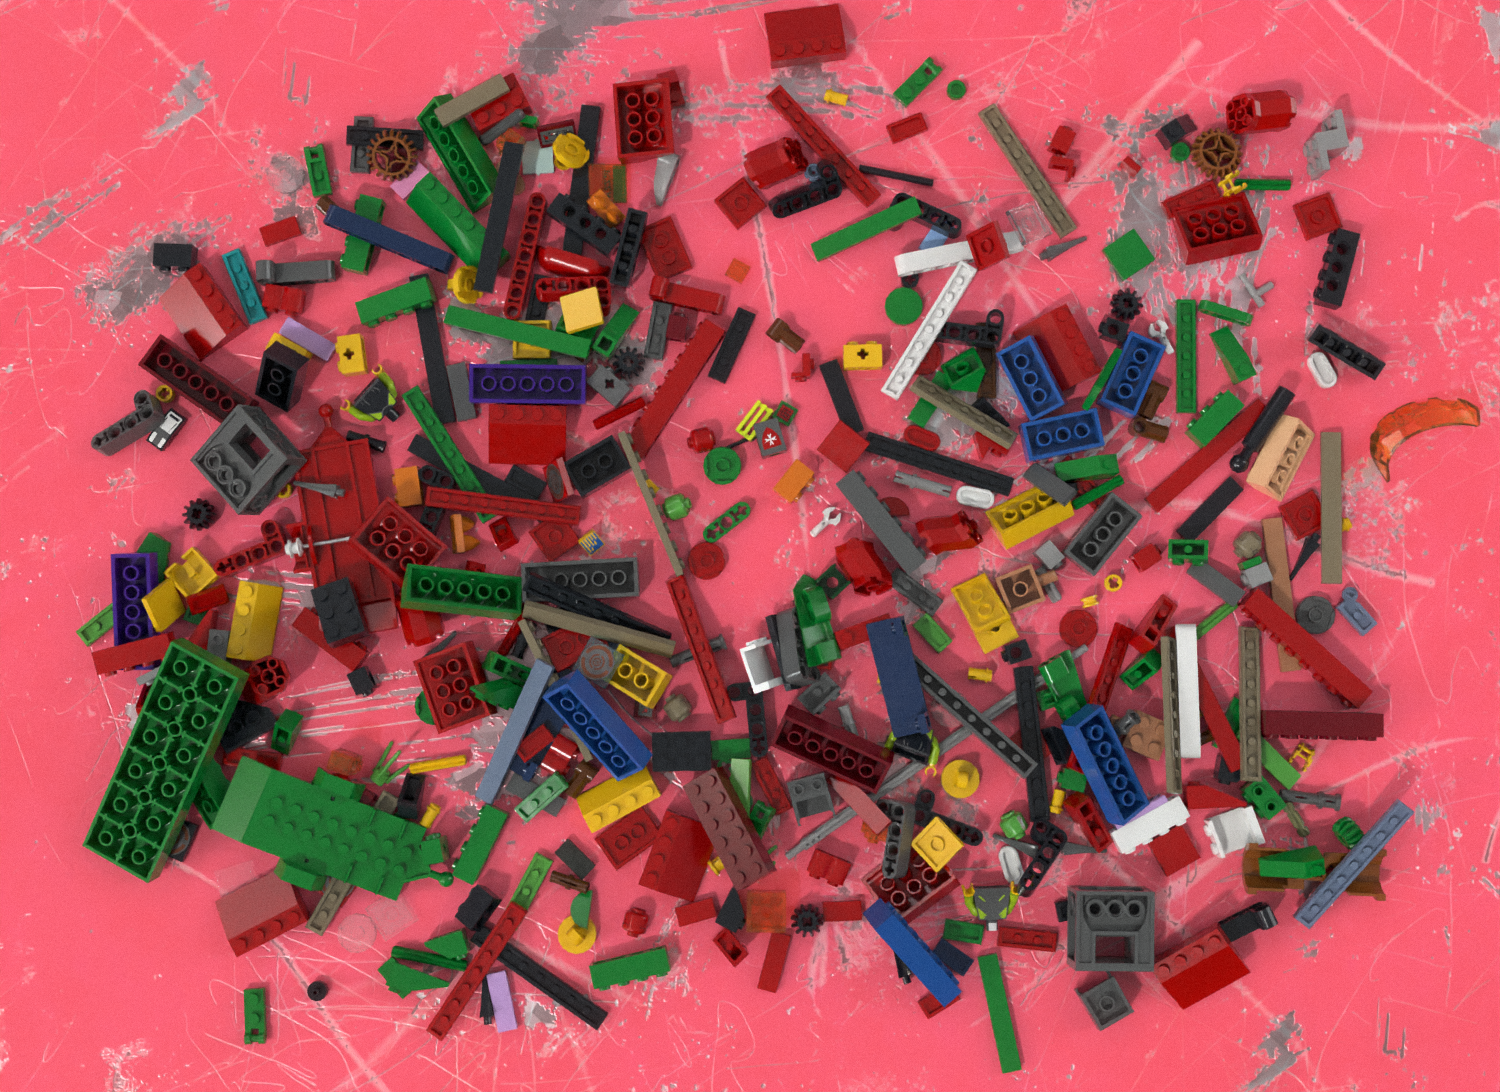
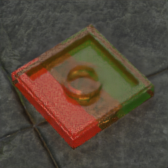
[588,164,627,203]

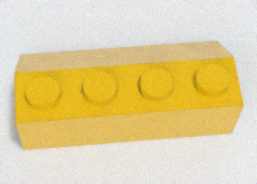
[985,487,1074,550]
[226,581,284,661]
[576,765,662,833]

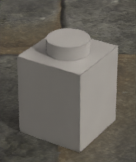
[1032,540,1065,571]
[1240,562,1274,589]

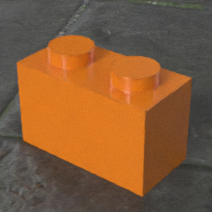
[773,459,815,504]
[392,466,425,509]

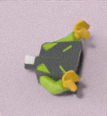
[961,881,1019,931]

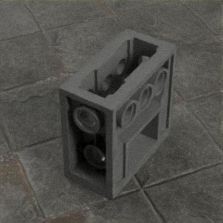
[190,404,308,515]
[1067,885,1155,972]

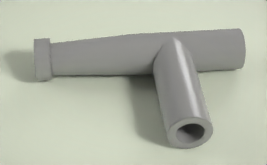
[1238,272,1274,308]

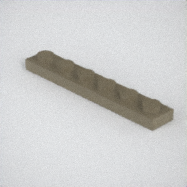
[910,375,1018,449]

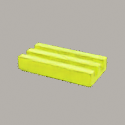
[735,400,774,442]

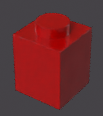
[1047,125,1076,156]
[1129,543,1163,573]

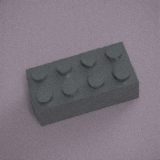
[1061,492,1142,577]

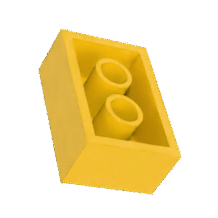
[603,644,673,709]

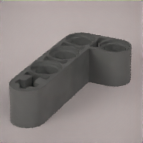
[256,260,336,286]
[91,390,165,456]
[776,607,821,687]
[875,799,916,879]

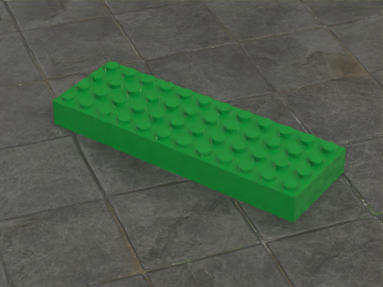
[82,638,250,883]

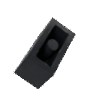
[153,243,198,273]
[455,884,502,932]

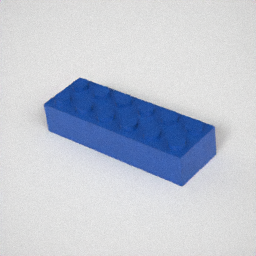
[542,669,653,781]
[1061,704,1150,826]
[863,898,962,1007]

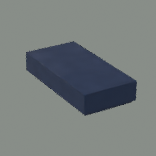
[932,937,974,977]

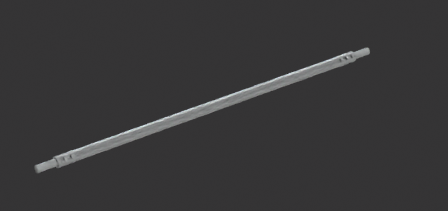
[785,644,1089,860]

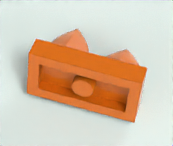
[586,188,626,228]
[449,514,480,554]

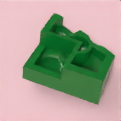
[137,532,171,584]

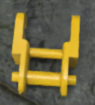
[1218,170,1247,197]
[1288,742,1315,772]

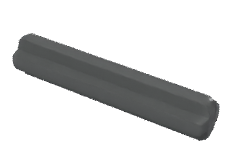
[479,109,525,146]

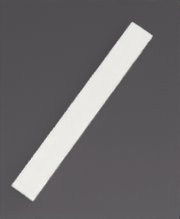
[881,260,977,401]

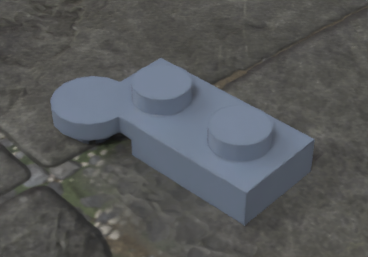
[1335,587,1378,636]

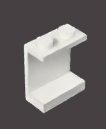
[739,637,783,694]
[1203,804,1266,858]

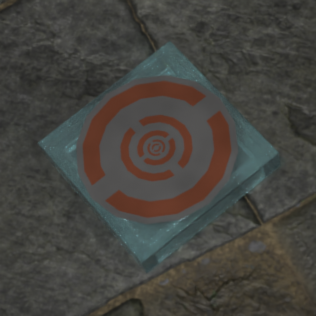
[572,636,624,689]

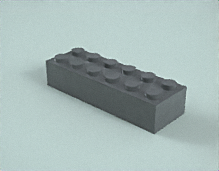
[836,469,927,575]
[521,557,640,603]

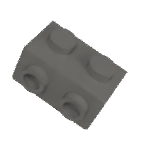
[797,672,841,715]

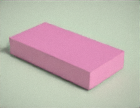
[390,160,429,201]

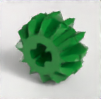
[1332,816,1364,850]

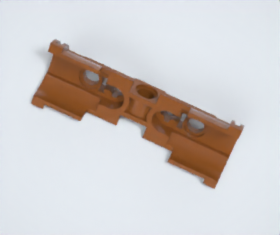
[1242,843,1387,901]

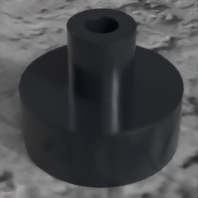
[307,980,328,1001]

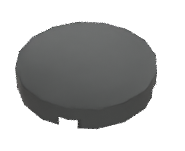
[1295,596,1335,634]

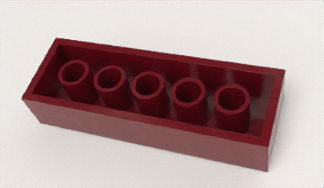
[138,334,260,423]
[770,704,895,794]
[1261,710,1384,741]
[683,766,777,891]

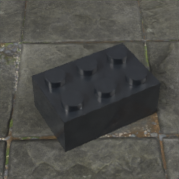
[255,341,310,413]
[564,435,632,499]
[310,577,370,649]
[652,730,712,772]

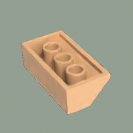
[1246,414,1315,502]

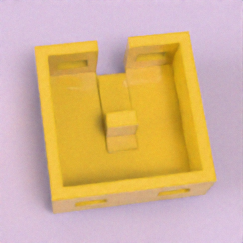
[163,547,221,598]

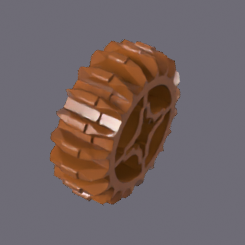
[1190,128,1243,180]
[366,129,418,182]

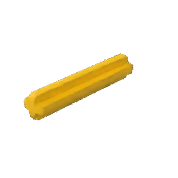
[409,755,467,774]

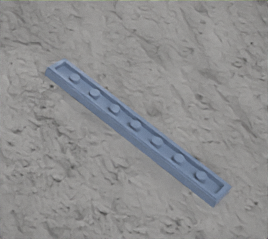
[475,658,555,805]
[1293,798,1415,929]

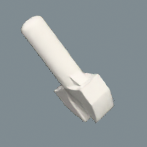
[1148,320,1174,355]
[810,507,841,537]

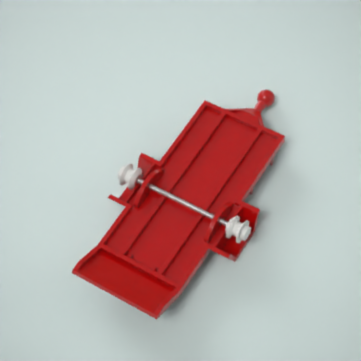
[285,403,399,642]

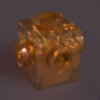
[496,128,527,157]
[861,821,888,844]

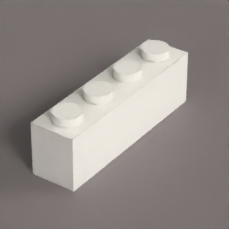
[1108,794,1190,854]

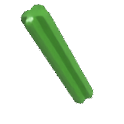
[1196,603,1238,640]

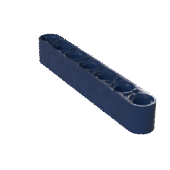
[323,204,455,274]

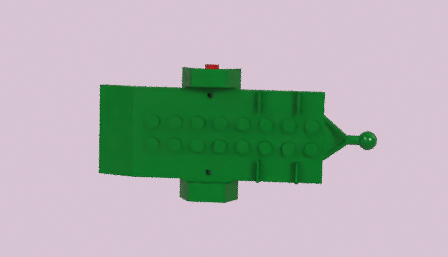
[211,755,454,901]

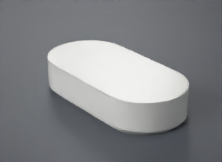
[1307,352,1337,389]
[956,486,994,509]
[998,846,1024,884]

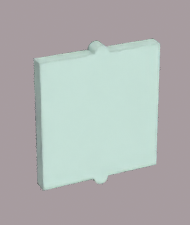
[521,139,554,176]

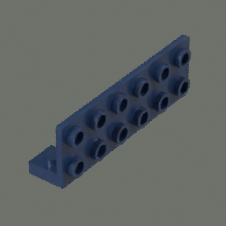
[866,615,932,738]
[510,665,589,783]

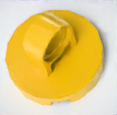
[552,133,590,170]
[447,266,483,304]
[941,760,980,798]
[557,915,597,954]

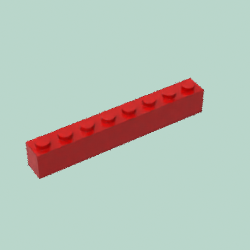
[627,319,725,460]
[1237,588,1373,709]

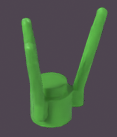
[370,741,410,786]

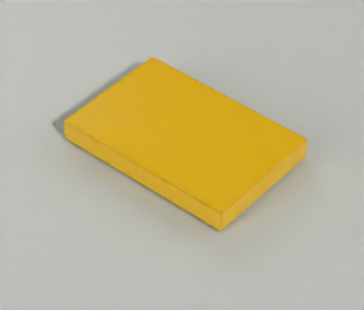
[951,573,1011,636]

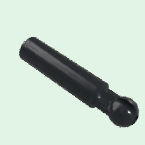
[1229,385,1296,473]

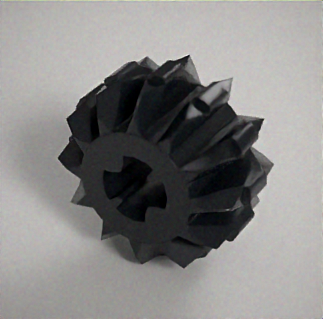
[1109,288,1143,321]
[613,346,645,379]
[182,498,217,531]
[791,904,823,937]

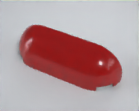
[537,245,611,277]

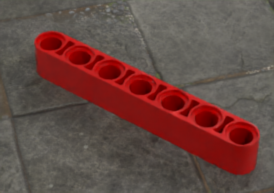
[503,192,548,321]

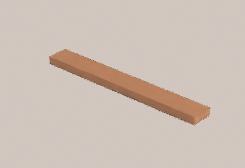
[1261,517,1301,672]

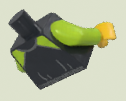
[340,364,400,422]
[885,729,940,777]

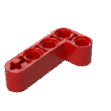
[535,276,611,317]
[648,276,726,316]
[214,520,288,577]

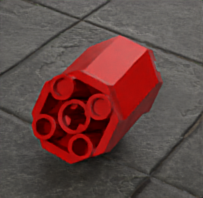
[1226,90,1297,135]
[744,137,809,190]
[915,509,984,556]
[835,537,893,597]
[395,588,445,647]
[242,655,291,705]

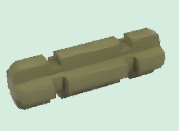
[1283,801,1310,838]

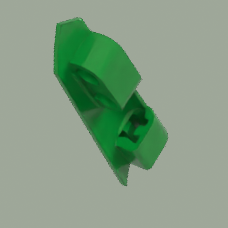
[793,574,842,668]
[1038,650,1087,722]

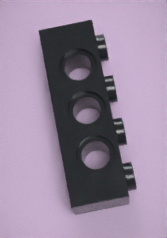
[546,192,621,259]
[609,207,649,289]
[1313,228,1360,310]
[1306,322,1386,380]

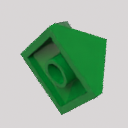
[941,347,988,392]

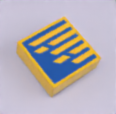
[578,529,605,556]

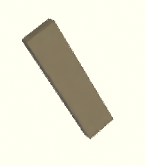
[434,73,510,128]

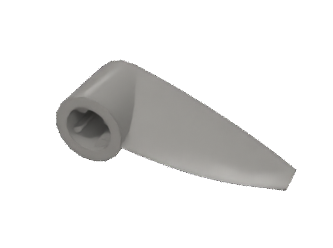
[654,154,681,206]

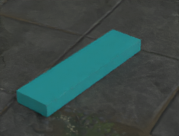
[221,248,269,325]

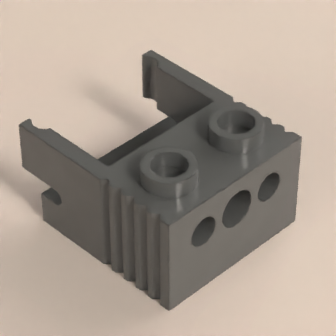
[786,771,836,826]
[1074,971,1134,1031]

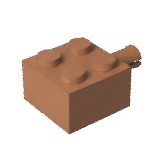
[994,564,1058,614]
[1109,709,1165,761]

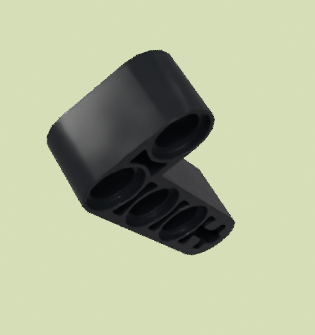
[768,159,842,219]
[889,193,962,239]
[934,309,1004,349]
[418,465,457,536]
[727,682,768,757]
[913,788,983,846]
[1017,818,1067,898]
[1199,902,1278,942]

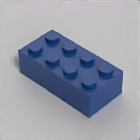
[1096,331,1166,419]
[996,335,1068,422]
[1018,408,1105,464]

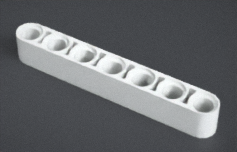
[894,231,1024,277]
[1175,624,1201,758]

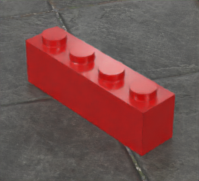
[291,606,370,672]
[91,631,175,677]

